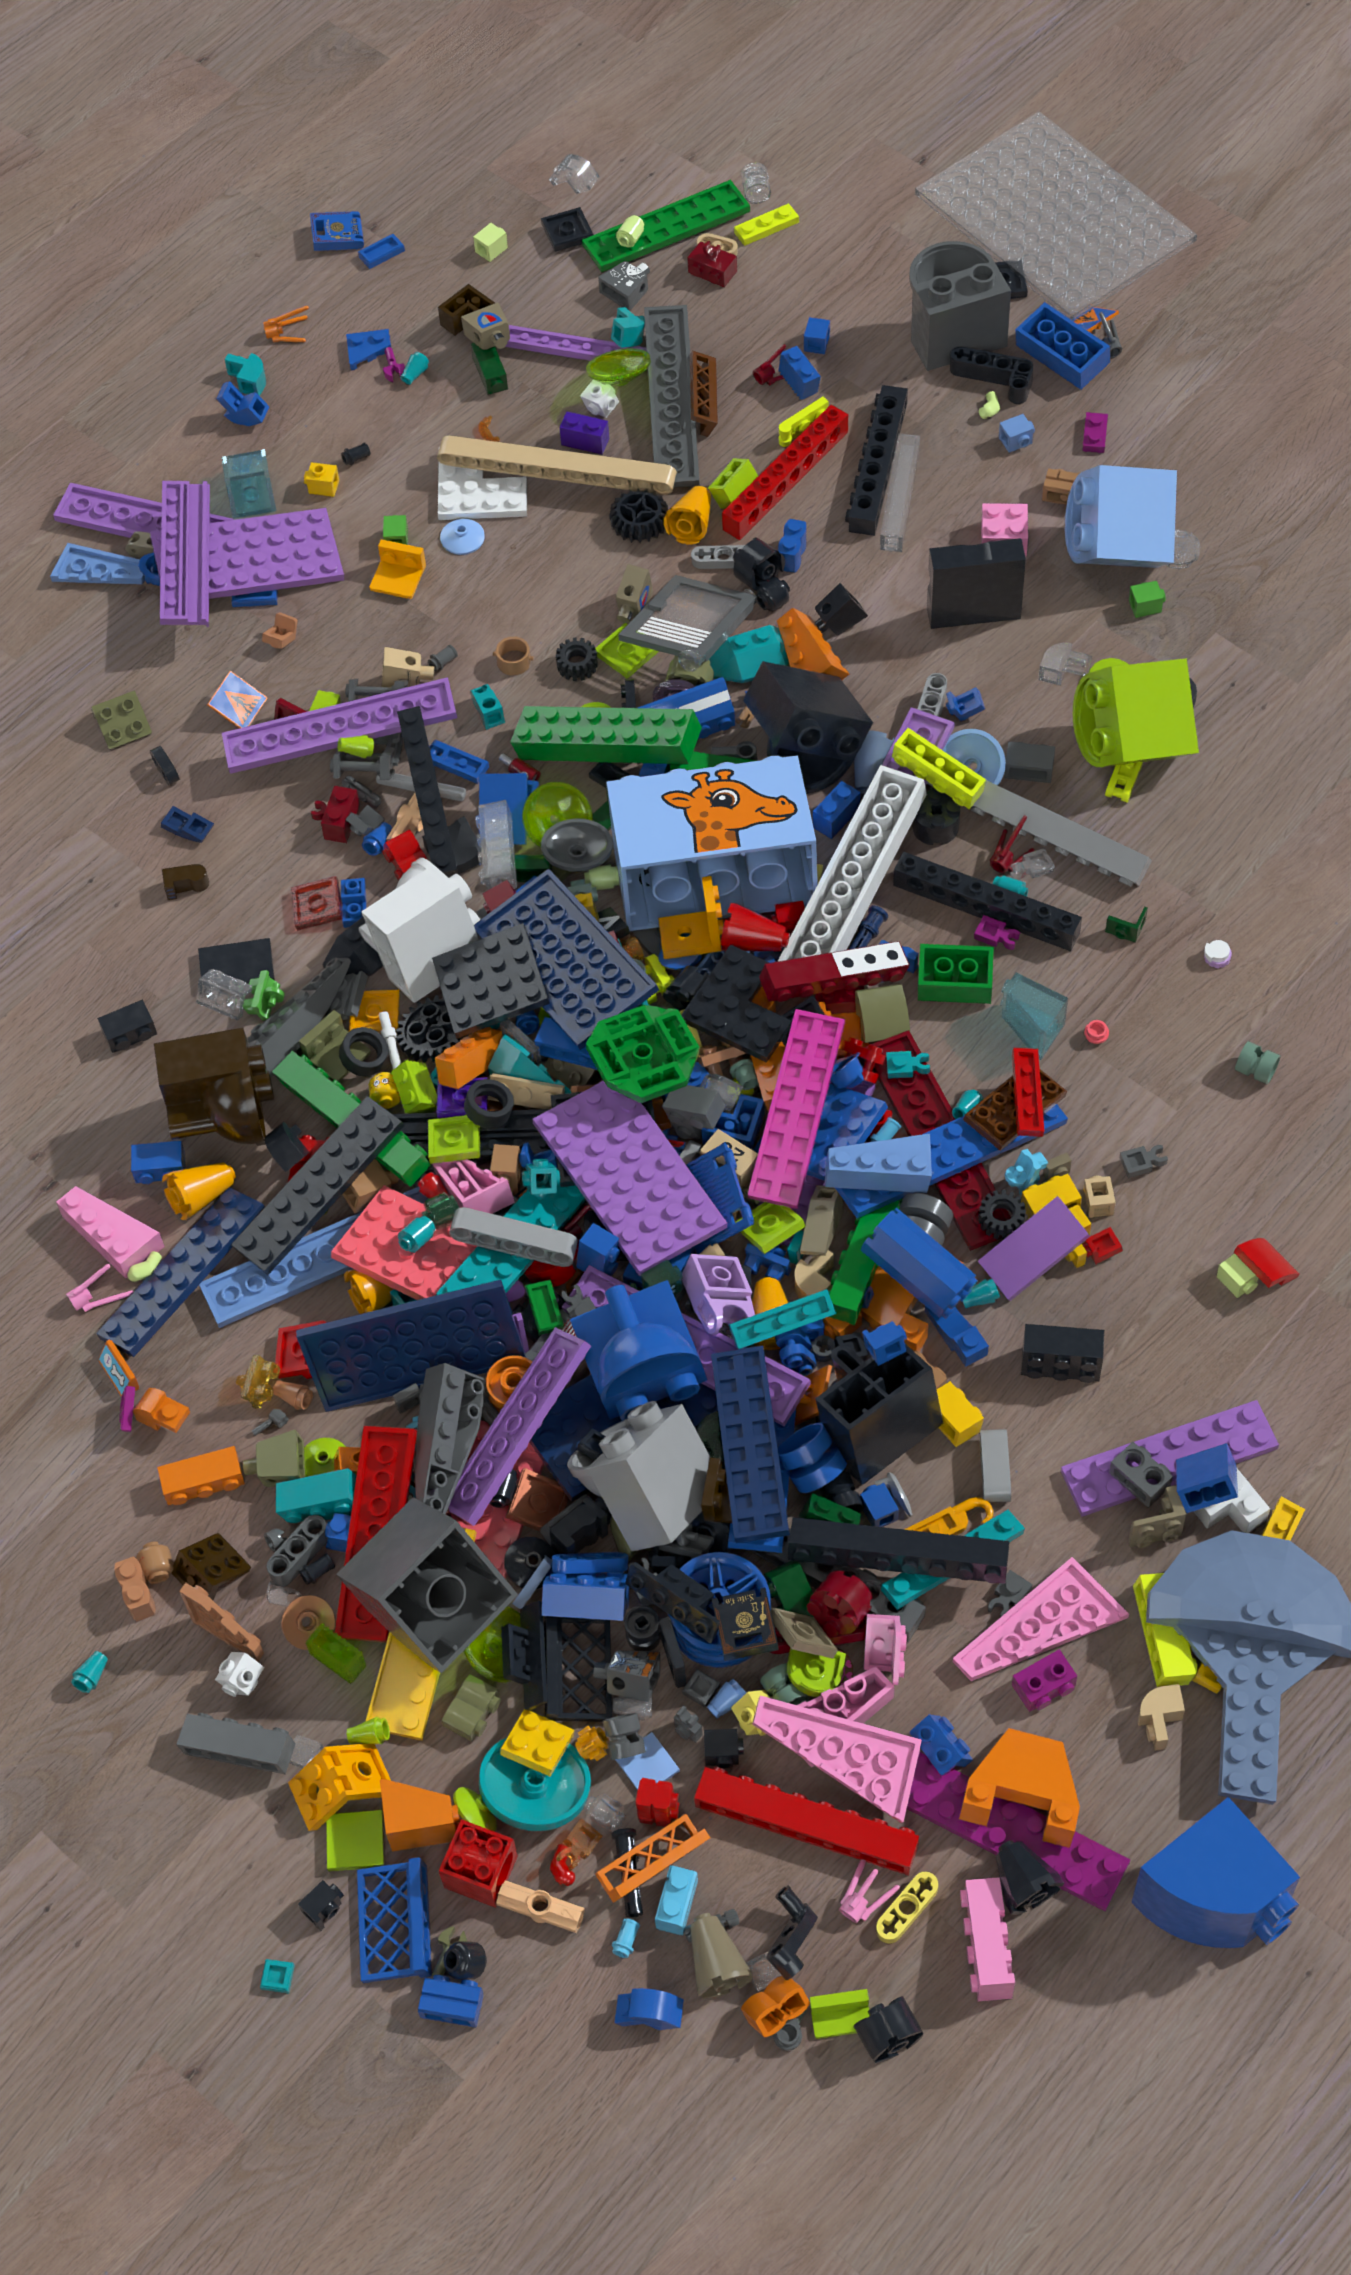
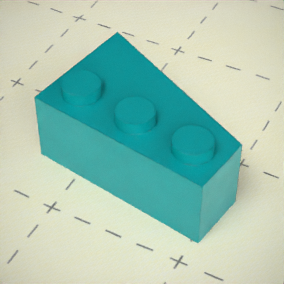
[276,1468,357,1523]

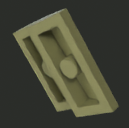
[855,984,910,1043]

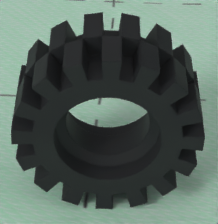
[556,637,598,681]
[979,1190,1026,1240]

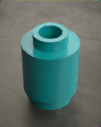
[992,875,1028,897]
[398,1216,435,1253]

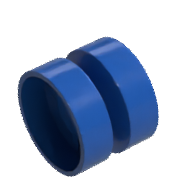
[778,1423,847,1493]

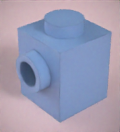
[999,414,1035,452]

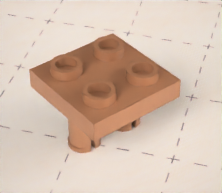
[696,1041,745,1088]

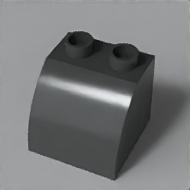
[336,1497,518,1674]

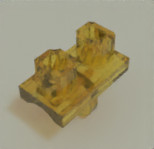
[236,1355,280,1409]

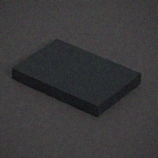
[198,938,275,993]

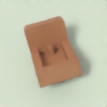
[262,612,297,649]

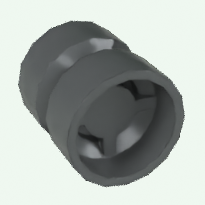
[603,1713,646,1760]

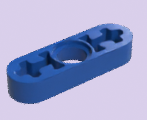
[552,1552,628,1574]

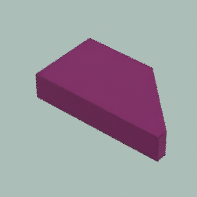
[119,1386,135,1432]

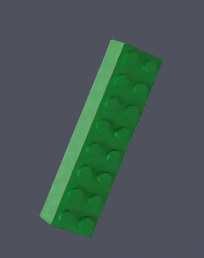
[510,706,702,764]

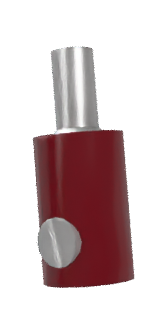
[499,754,541,781]

